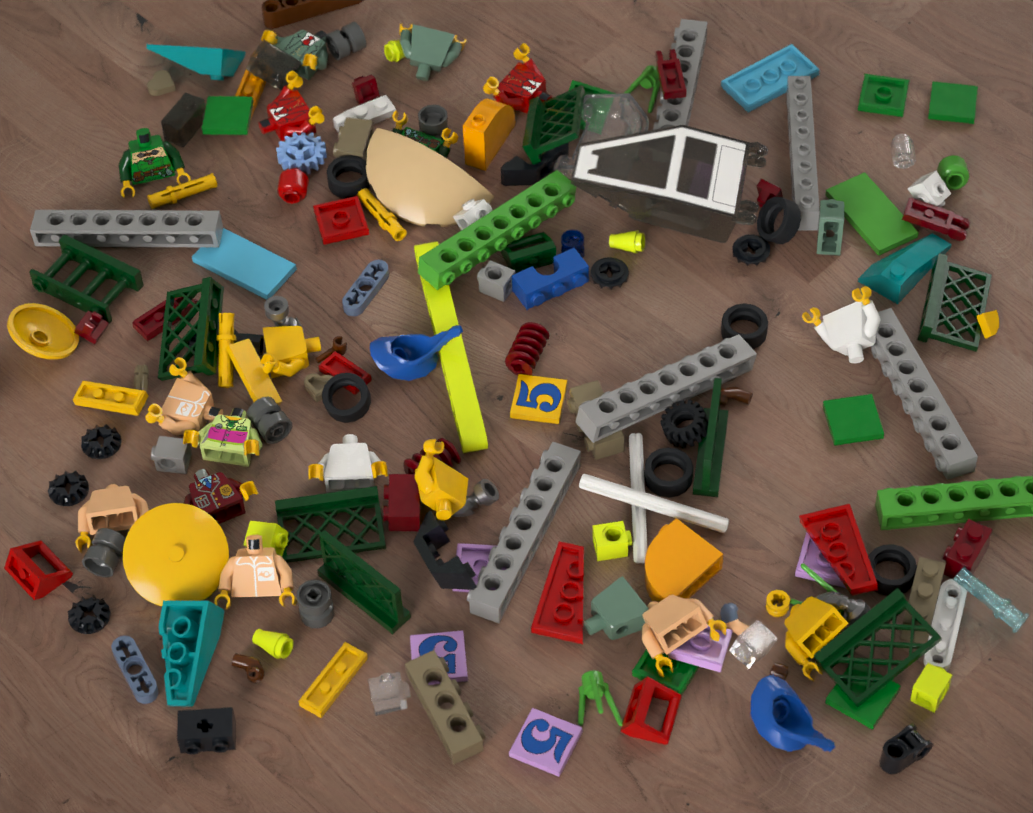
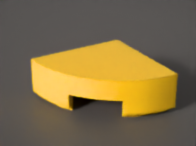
[977,310,999,339]

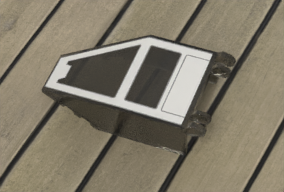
[571,125,768,243]

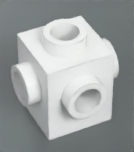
[908,171,951,208]
[453,199,493,230]

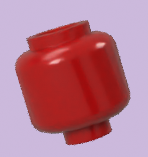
[277,168,309,204]

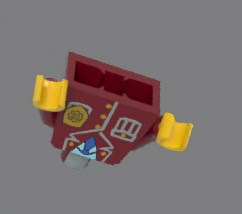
[183,469,259,524]

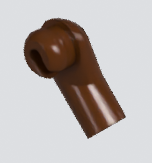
[720,387,753,405]
[232,653,265,683]

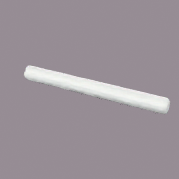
[629,433,647,564]
[579,474,729,533]

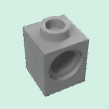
[477,260,515,302]
[151,436,192,474]

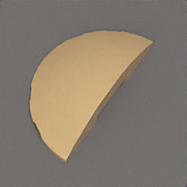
[366,128,494,227]

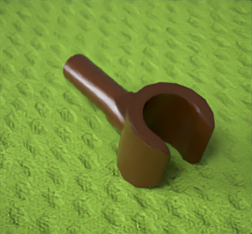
[315,336,347,363]
[770,663,788,680]

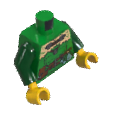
[392,110,459,158]
[118,128,191,198]

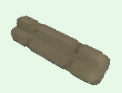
[133,364,149,408]

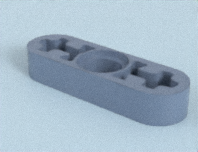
[342,260,389,316]
[111,636,159,704]

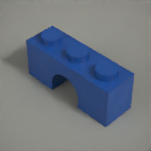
[512,248,589,310]

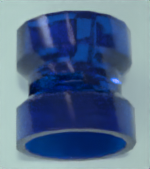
[561,230,584,258]

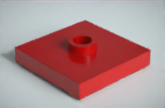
[313,196,369,245]

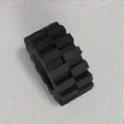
[660,400,709,448]

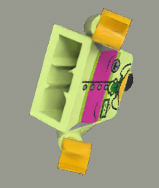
[183,408,263,467]

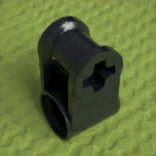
[879,724,933,774]

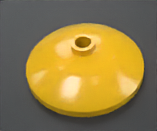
[7,303,79,360]

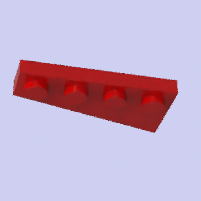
[799,503,878,596]
[531,541,584,644]

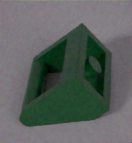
[501,232,556,274]

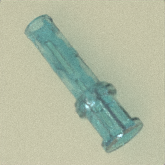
[953,567,1030,634]

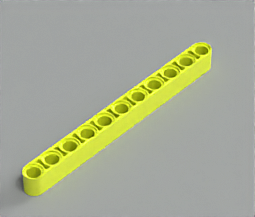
[414,241,488,453]

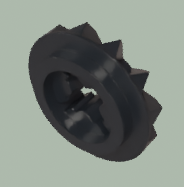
[732,235,771,266]
[591,257,629,290]
[81,424,122,459]
[48,470,89,506]
[68,595,111,634]

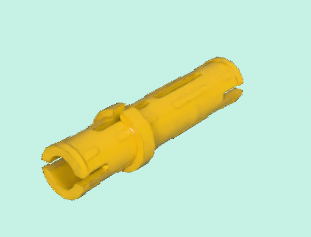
[147,173,218,209]
[357,188,407,241]
[216,313,236,388]

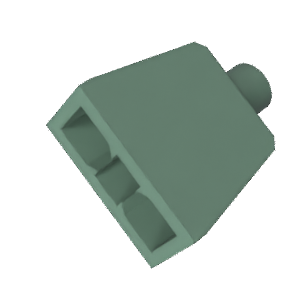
[816,199,844,256]
[583,576,649,640]

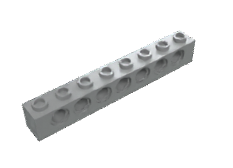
[649,19,708,164]
[786,76,820,231]
[30,210,223,248]
[871,308,978,480]
[576,334,757,443]
[467,442,581,623]

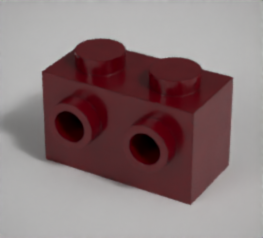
[383,474,420,531]
[942,519,993,585]

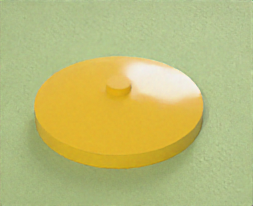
[123,503,229,607]

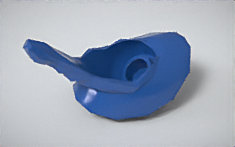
[370,325,463,381]
[751,674,835,752]

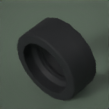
[326,155,371,199]
[757,197,801,244]
[721,303,768,349]
[322,372,371,423]
[644,447,693,498]
[868,544,917,596]

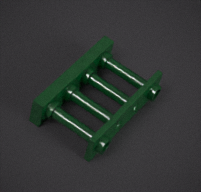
[29,234,144,324]

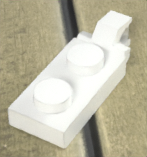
[333,95,396,133]

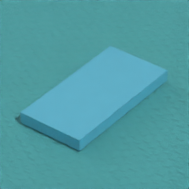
[721,44,820,113]
[192,228,297,300]

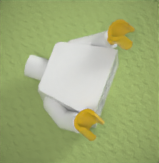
[802,286,881,363]
[308,434,388,492]

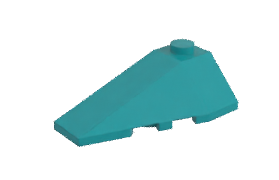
[146,44,246,81]
[858,233,952,304]
[159,600,225,707]

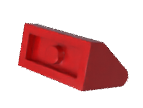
[4,540,73,600]
[620,676,682,745]

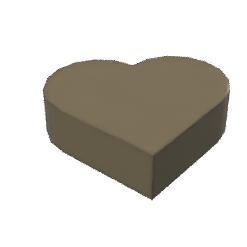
[147,70,176,96]
[304,373,333,402]

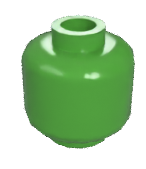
[937,155,970,190]

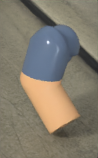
[720,603,751,639]

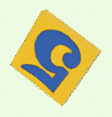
[510,374,567,424]

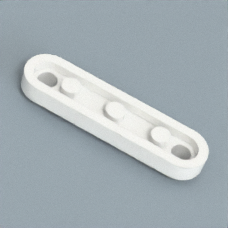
[924,579,967,671]

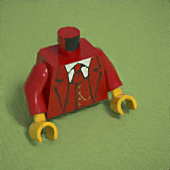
[483,43,553,113]
[258,71,325,141]

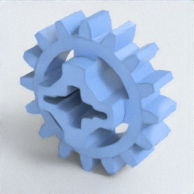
[276,132,327,174]

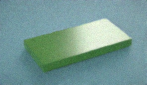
[825,172,918,256]

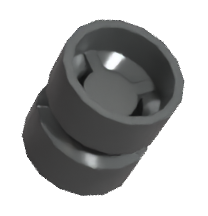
[325,22,367,60]
[418,104,449,141]
[247,396,293,444]
[82,528,125,577]
[296,580,334,628]

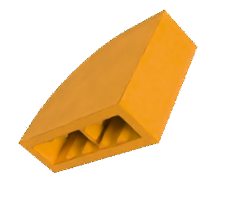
[463,99,515,171]
[644,518,723,603]

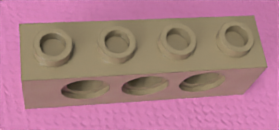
[405,650,486,765]

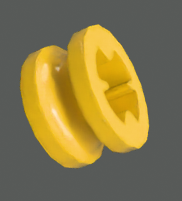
[766,590,790,617]

